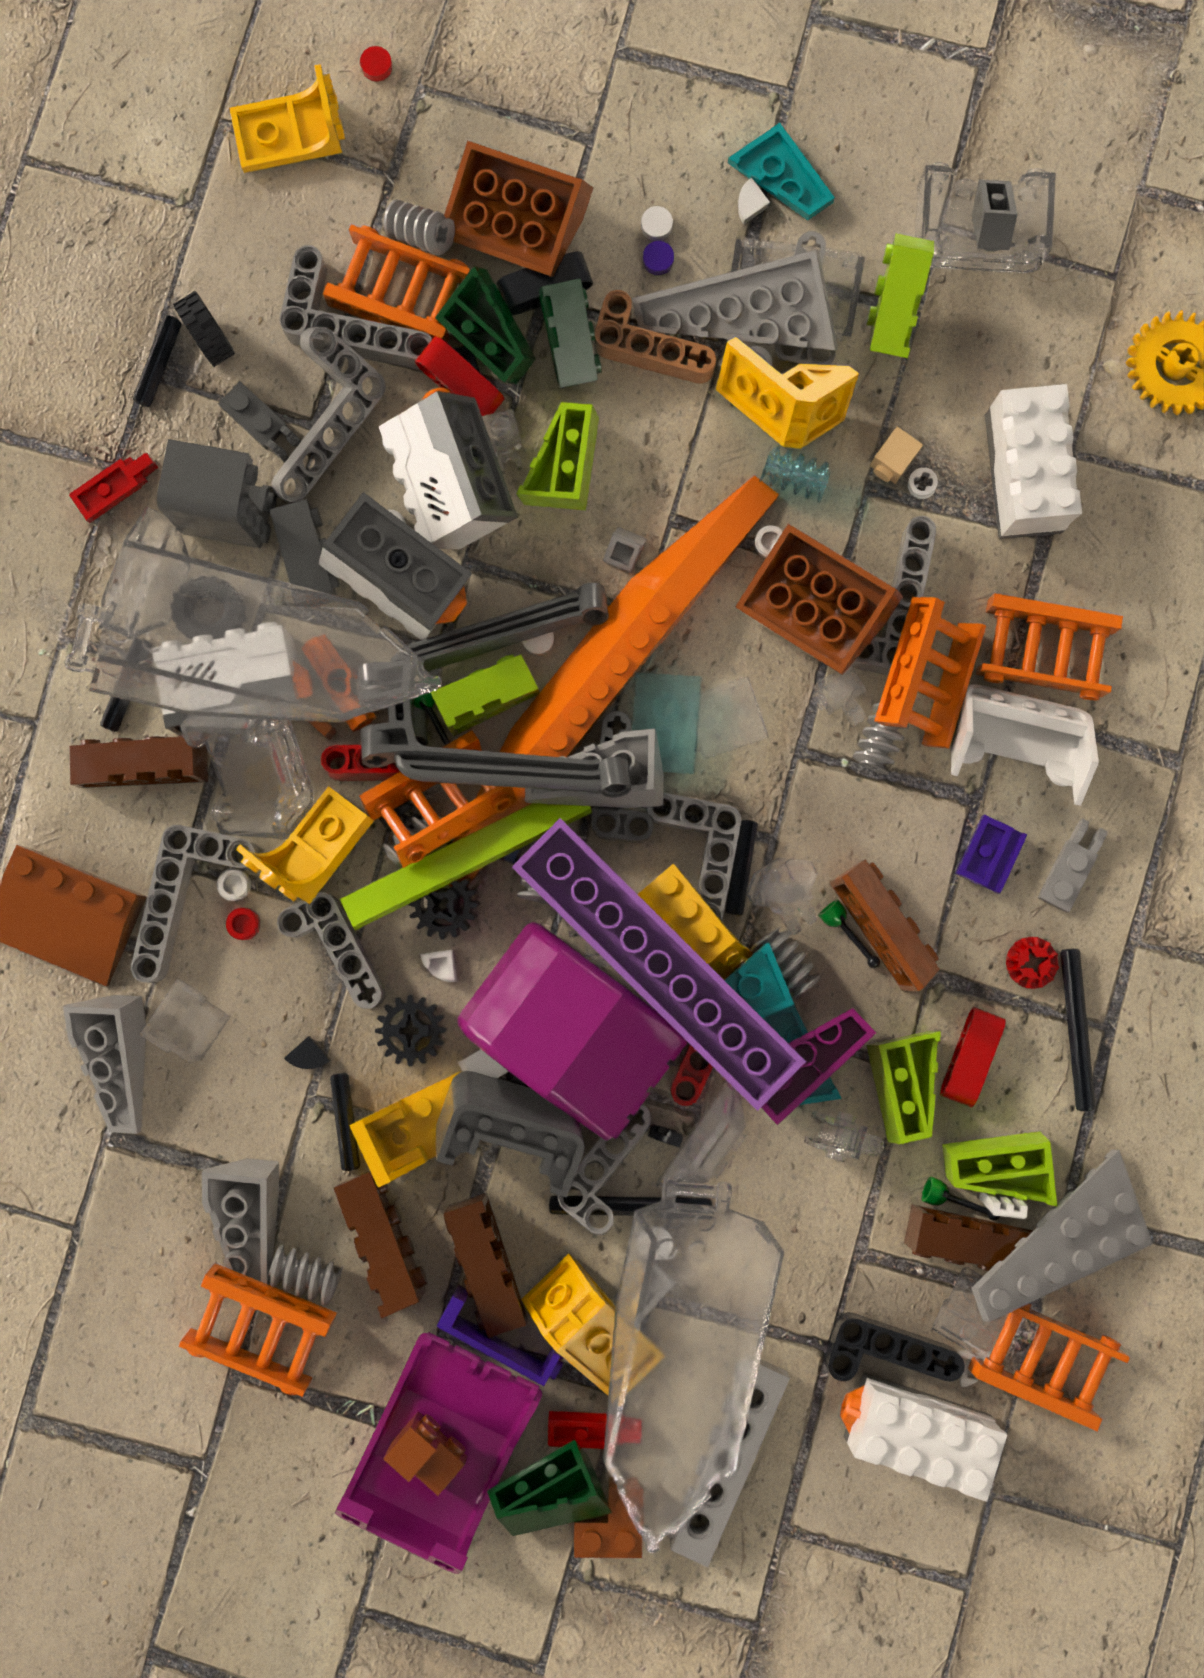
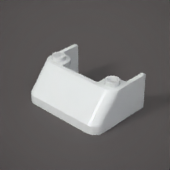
[951,684,1099,806]

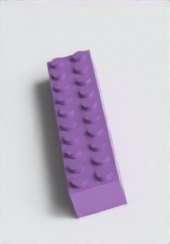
[512,818,806,1111]

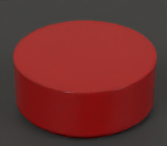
[360,46,392,82]
[226,908,260,940]

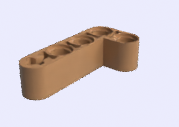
[595,290,716,384]

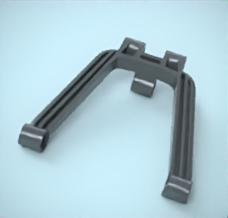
[357,583,631,798]

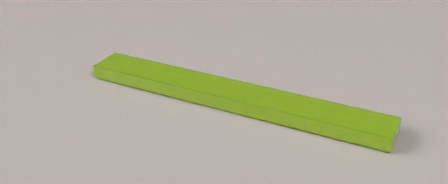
[340,803,592,930]

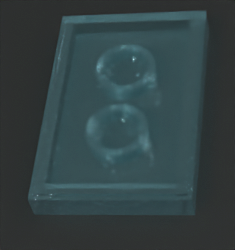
[632,673,702,775]

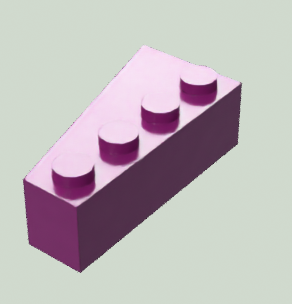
[761,1008,876,1125]

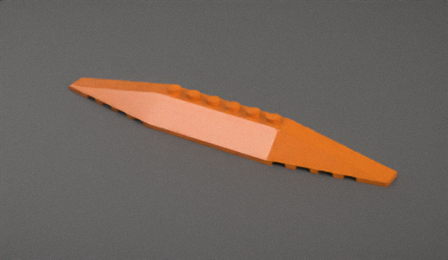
[448,475,780,887]

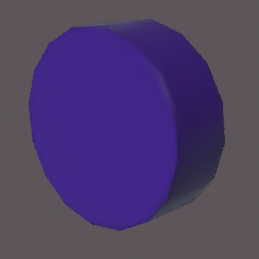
[643,241,674,275]

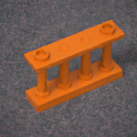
[323,224,470,343]
[975,593,1123,701]
[874,597,986,749]
[359,730,516,868]
[178,1263,337,1397]
[967,1303,1130,1431]

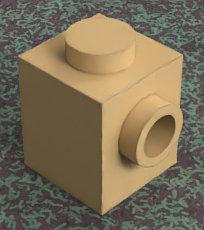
[870,426,923,484]

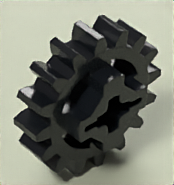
[407,877,480,940]
[375,995,447,1066]

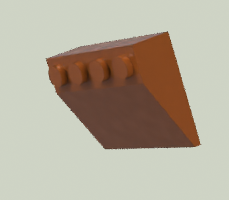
[444,140,594,277]
[735,524,903,675]
[0,845,147,987]
[829,859,940,992]

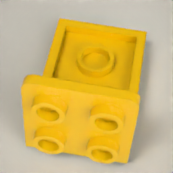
[229,64,345,173]
[236,786,374,904]
[637,863,752,980]

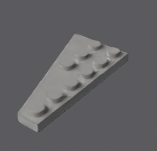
[632,250,838,351]
[972,1150,1153,1322]

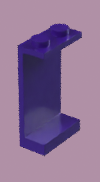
[436,1284,564,1386]

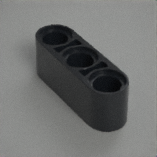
[496,251,593,316]

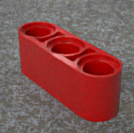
[415,336,505,424]
[321,745,400,781]
[940,1007,1006,1108]
[670,1044,713,1106]

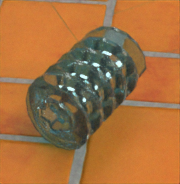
[759,444,830,503]

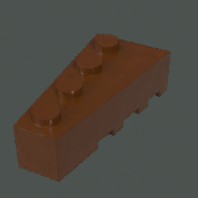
[69,735,208,788]
[334,1171,428,1319]
[444,1193,528,1338]
[904,1204,1034,1271]

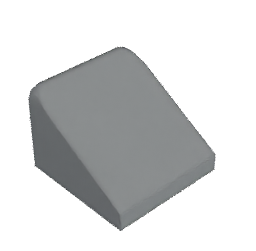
[603,527,647,573]

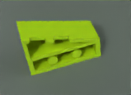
[866,233,934,358]
[516,402,599,511]
[430,654,539,736]
[866,1031,941,1144]
[942,1131,1058,1207]

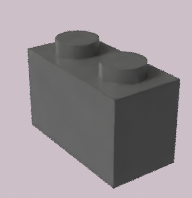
[972,179,1018,252]

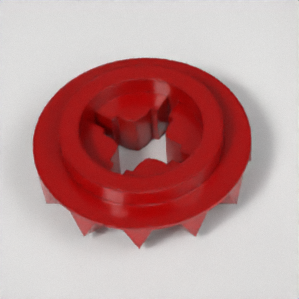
[1006,937,1060,989]

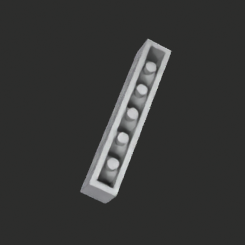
[667,1354,790,1567]

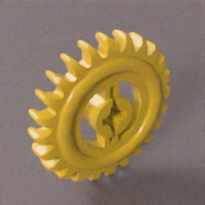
[1125,310,1204,415]

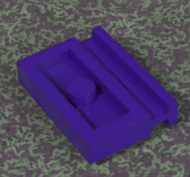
[955,814,1027,894]

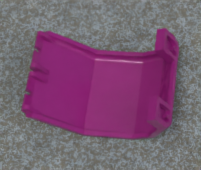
[457,922,688,1140]
[335,1332,542,1574]

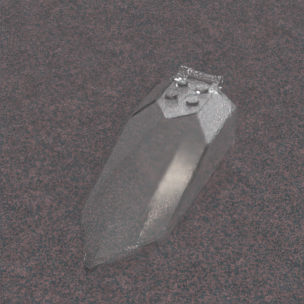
[65,540,442,723]
[603,1177,784,1553]

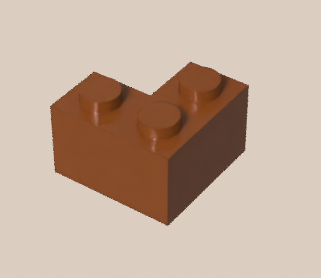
[383,1411,468,1496]
[574,1477,642,1558]

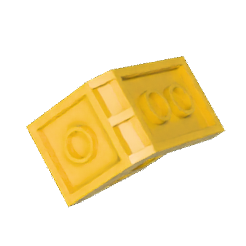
[716,337,859,449]
[349,1071,461,1188]
[521,1254,664,1402]

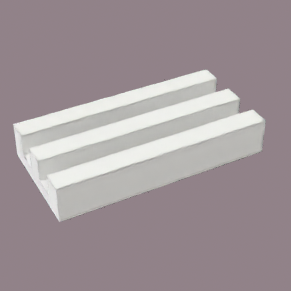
[979,1192,1028,1219]

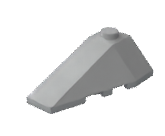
[525,729,664,808]
[63,995,146,1134]
[202,1158,279,1285]

